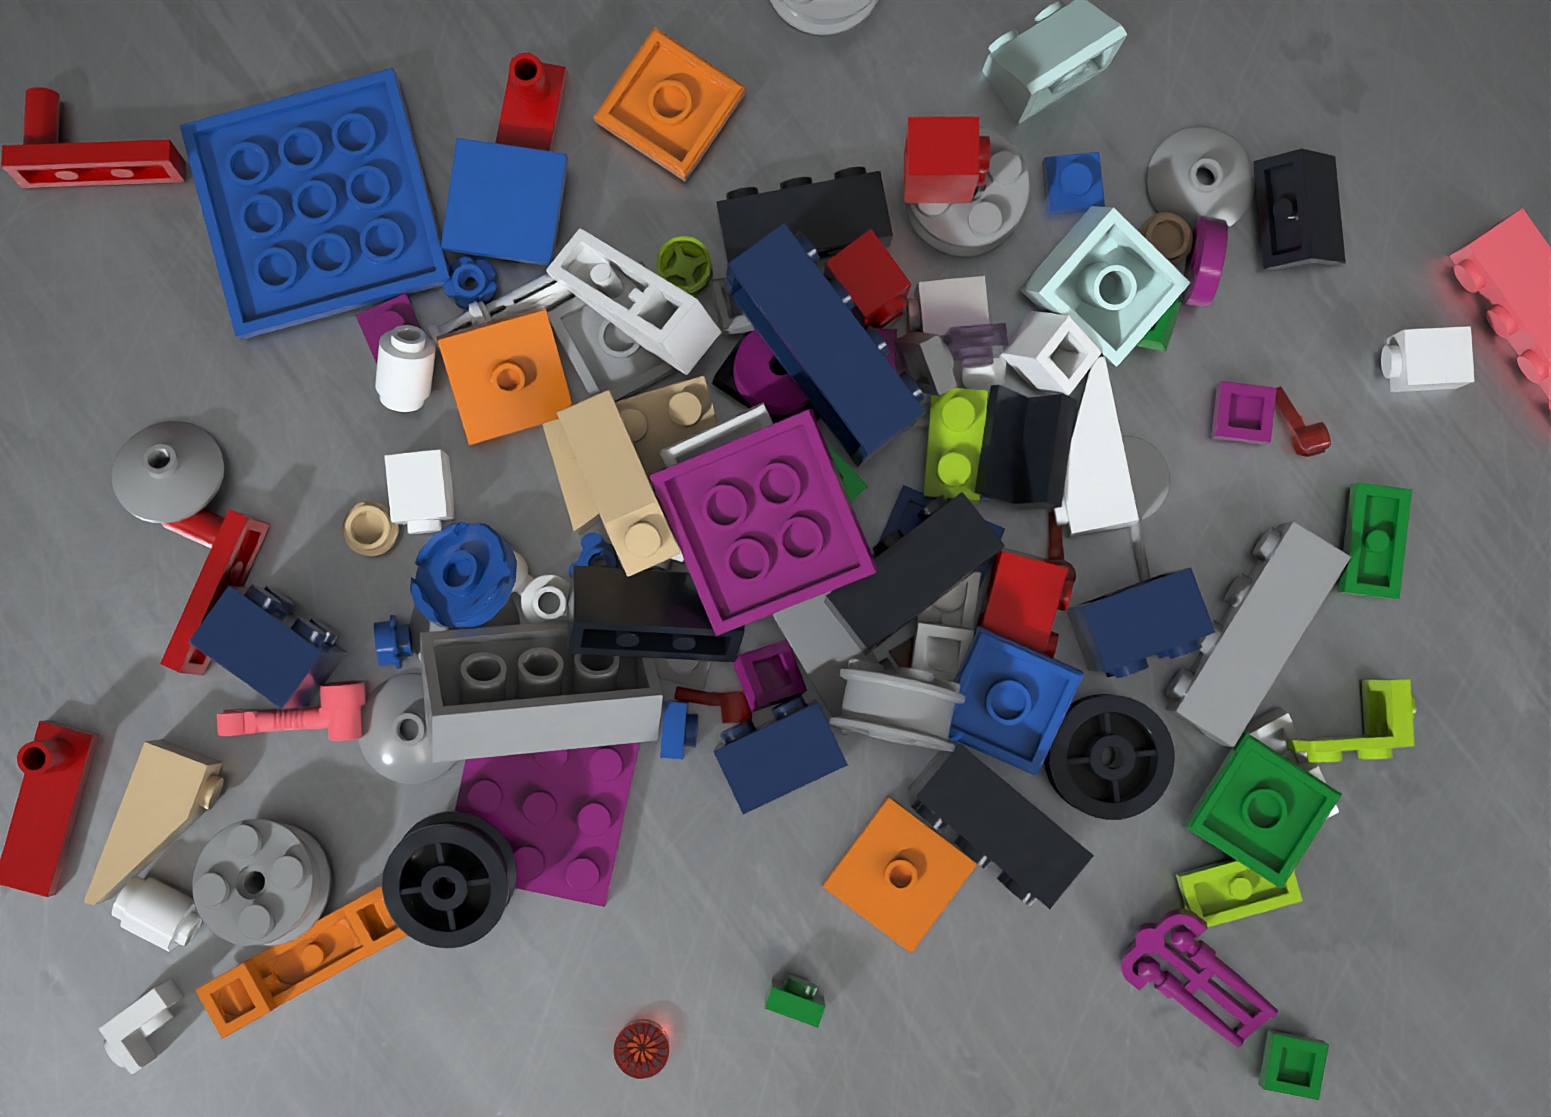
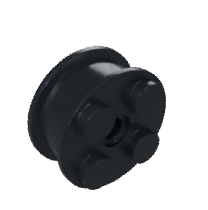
[1043,694,1175,820]
[382,811,517,948]

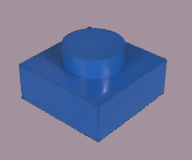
[1042,152,1105,216]
[660,700,699,760]

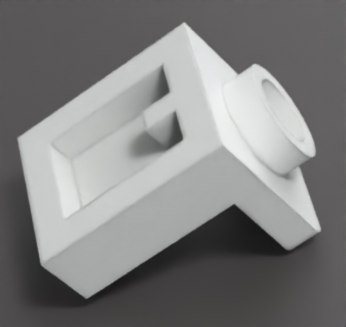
[99,979,184,1074]

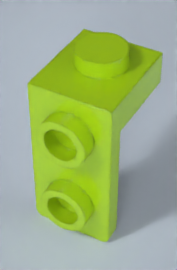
[1287,679,1416,763]

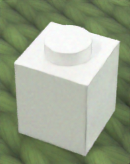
[906,275,991,343]
[999,311,1102,395]
[1381,326,1475,392]
[384,449,456,534]

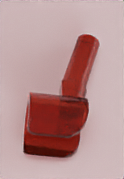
[1275,386,1331,457]
[1047,512,1076,584]
[674,686,752,723]

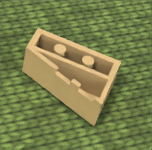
[542,376,718,535]

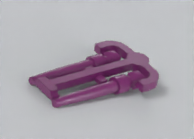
[1121,909,1278,1048]

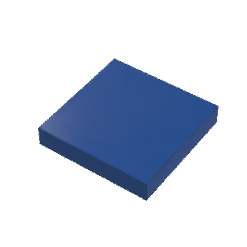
[441,138,569,266]
[948,625,1084,776]

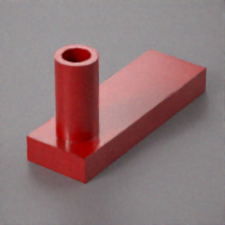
[495,53,568,152]
[1,87,186,188]
[160,509,270,676]
[0,720,100,897]

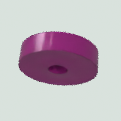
[1182,216,1228,308]
[733,330,809,415]

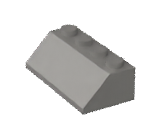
[420,621,663,763]

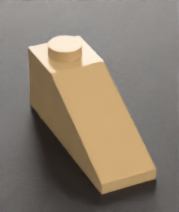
[557,389,681,577]
[83,739,224,906]

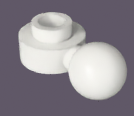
[511,551,570,623]

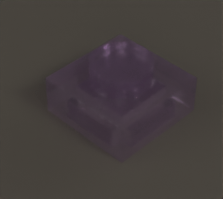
[942,323,1008,369]

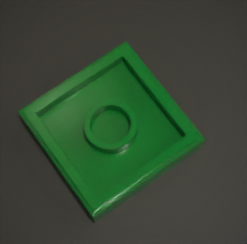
[1183,732,1342,889]

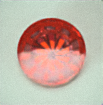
[613,1019,670,1079]

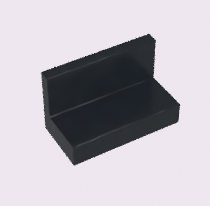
[1253,148,1346,271]
[975,384,1077,510]

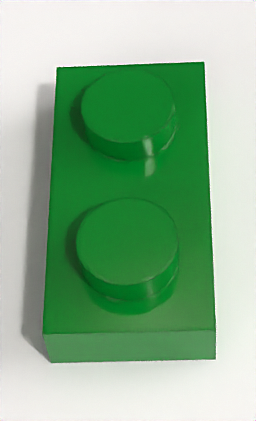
[1338,482,1412,600]

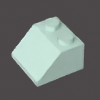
[982,0,1128,125]
[1019,206,1191,367]

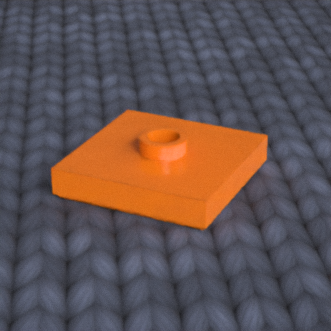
[594,27,746,182]
[436,306,573,445]
[822,796,978,954]

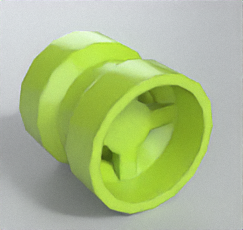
[656,236,713,298]

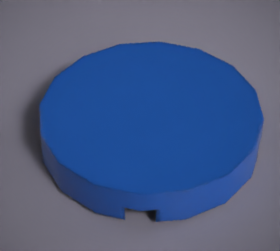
[410,521,517,630]

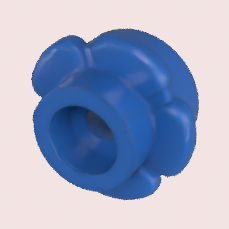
[443,256,498,310]
[374,615,413,669]

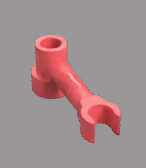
[216,680,366,741]

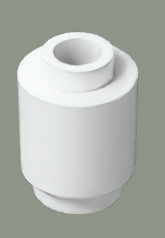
[375,325,436,412]
[112,875,202,952]

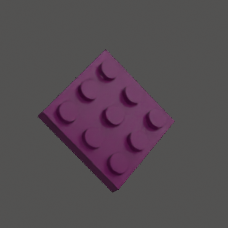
[649,408,878,636]
[455,742,641,907]

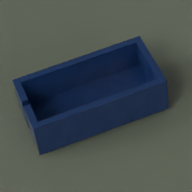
[724,223,926,467]

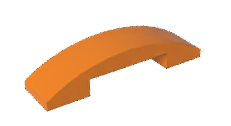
[195,885,407,1039]

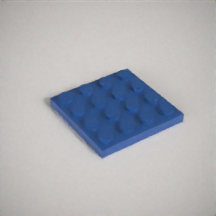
[179,68,451,340]

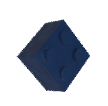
[1066,567,1215,678]
[188,584,347,709]
[713,695,848,815]

